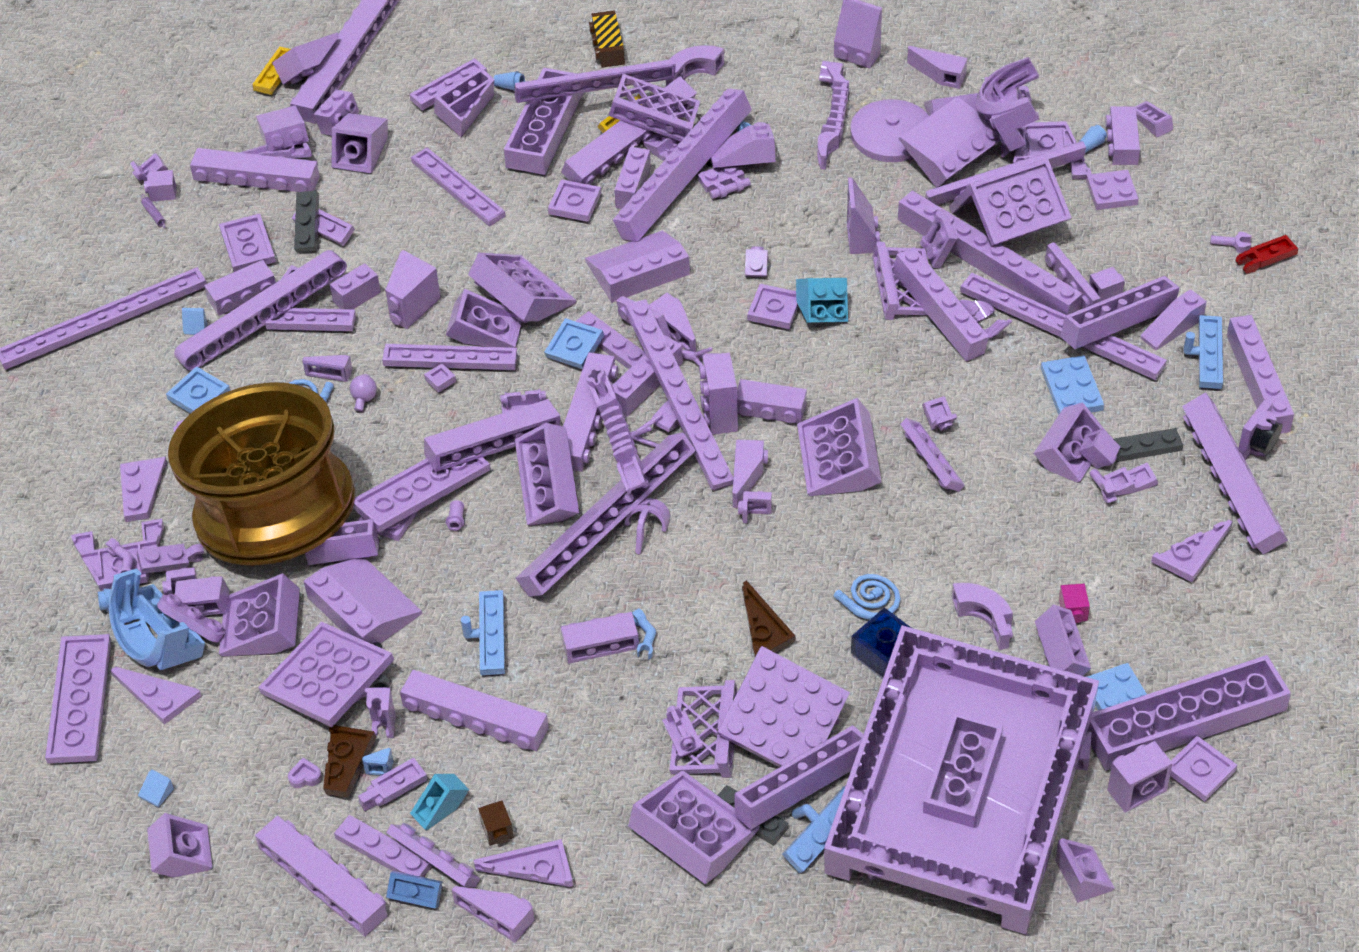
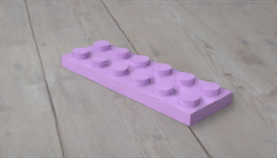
[353,457,490,532]
[45,634,111,763]

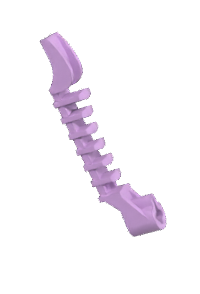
[817,61,849,170]
[585,366,647,494]

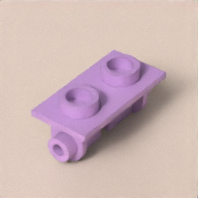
[500,389,546,413]
[662,706,703,758]

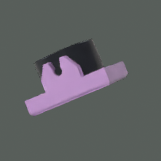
[1239,399,1283,460]

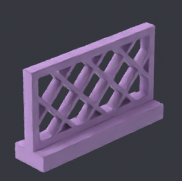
[608,74,700,141]
[872,242,928,320]
[670,680,738,777]

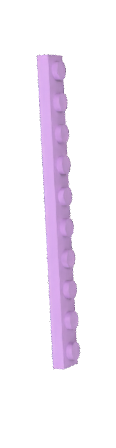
[0,267,207,370]
[960,273,1167,380]
[624,299,734,490]

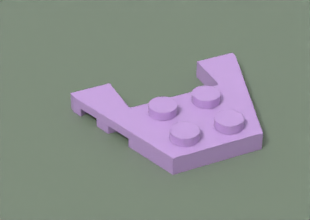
[1013,121,1092,180]
[71,519,164,591]

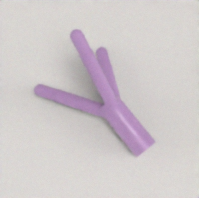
[682,347,720,366]
[631,414,662,448]

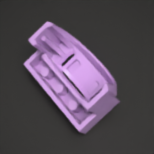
[976,57,1039,152]

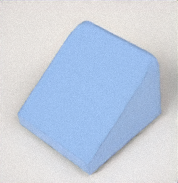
[182,308,208,335]
[362,748,394,776]
[138,769,174,808]

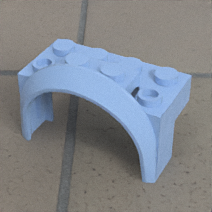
[109,568,205,670]

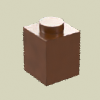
[478,800,514,846]

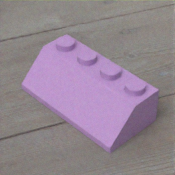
[515,423,579,526]

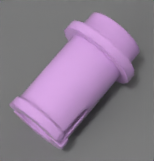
[446,500,464,531]

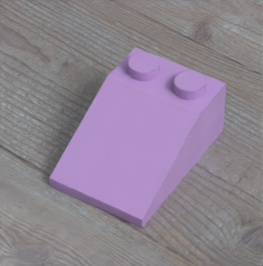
[834,0,882,68]
[272,32,339,84]
[711,122,776,168]
[847,177,880,254]
[446,288,522,348]

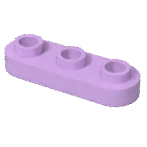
[157,594,225,642]

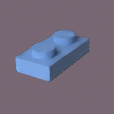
[386,871,443,908]

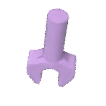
[1210,232,1252,253]
[1090,469,1117,503]

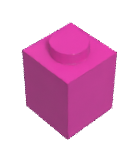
[1059,583,1090,623]

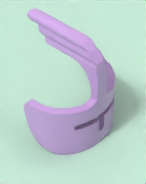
[959,300,1012,338]
[625,498,670,554]

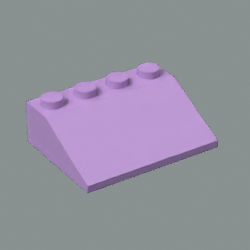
[899,97,1000,188]
[585,230,690,303]
[468,252,577,323]
[797,398,882,496]
[304,557,422,644]
[628,770,760,884]

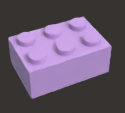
[699,353,738,435]

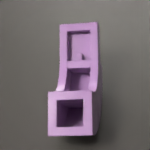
[666,45,724,86]
[952,583,1013,650]

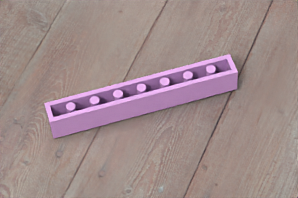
[561,76,697,185]
[1182,392,1288,555]

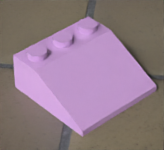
[219,573,300,656]

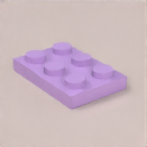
[219,214,276,272]

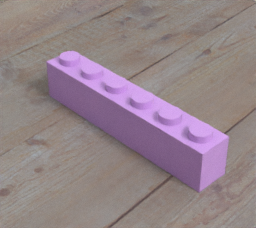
[190,148,320,192]
[892,247,989,361]
[1060,276,1180,349]
[1227,315,1294,434]
[563,352,618,472]
[424,399,560,472]
[400,670,549,751]
[735,725,864,830]
[255,815,387,937]

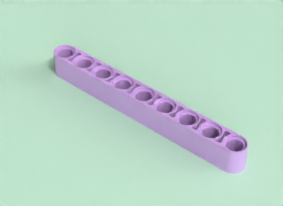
[174,250,347,371]

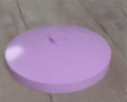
[850,99,929,162]

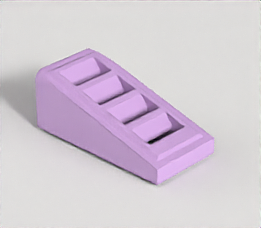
[1135,101,1173,137]
[302,355,352,382]

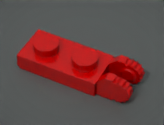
[1235,235,1298,274]

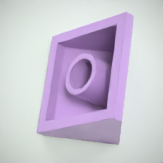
[1055,838,1115,903]

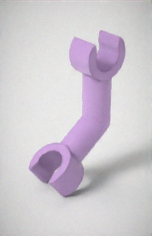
[105,538,133,574]

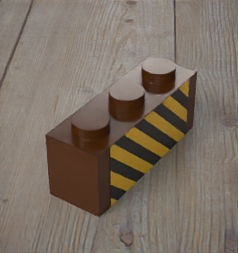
[589,10,625,68]

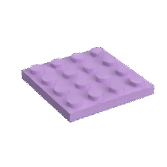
[258,622,395,727]
[716,646,850,767]

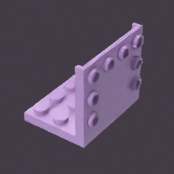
[949,158,1072,246]

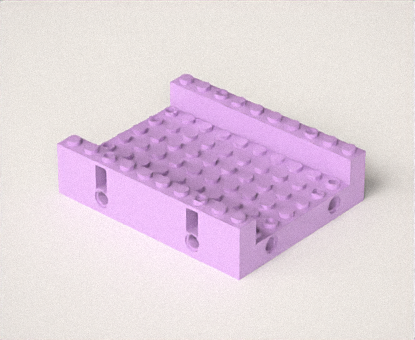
[824,625,1099,934]

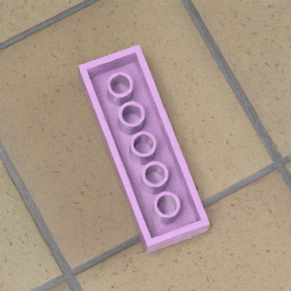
[504,68,583,175]

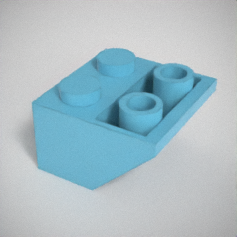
[796,278,848,323]

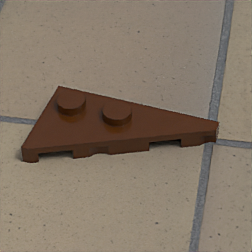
[742,580,796,657]

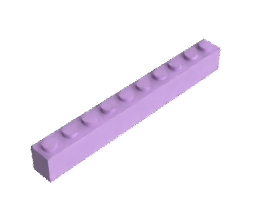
[290,0,399,124]
[613,89,752,242]
[898,191,1083,315]
[515,432,696,597]

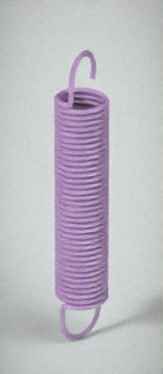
[141,194,166,229]

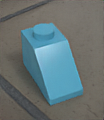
[410,774,469,830]

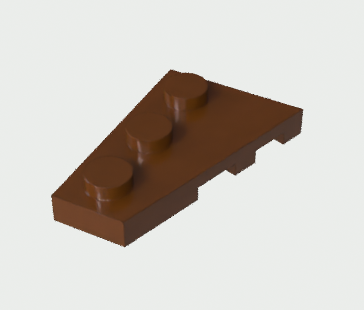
[323,725,377,798]

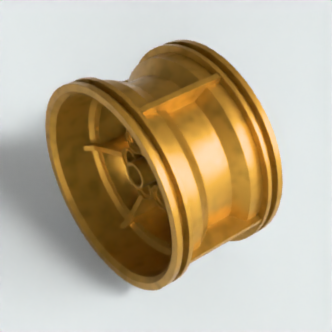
[168,382,355,565]

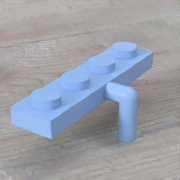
[1183,315,1223,389]
[461,590,505,675]
[782,785,846,873]

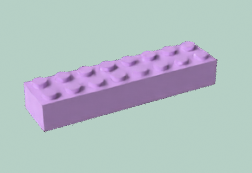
[1088,655,1291,771]

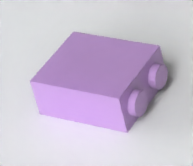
[256,105,309,152]

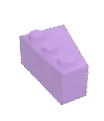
[434,68,495,137]

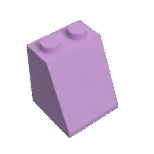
[332,113,388,173]
[385,250,441,329]

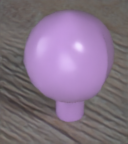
[350,374,377,412]

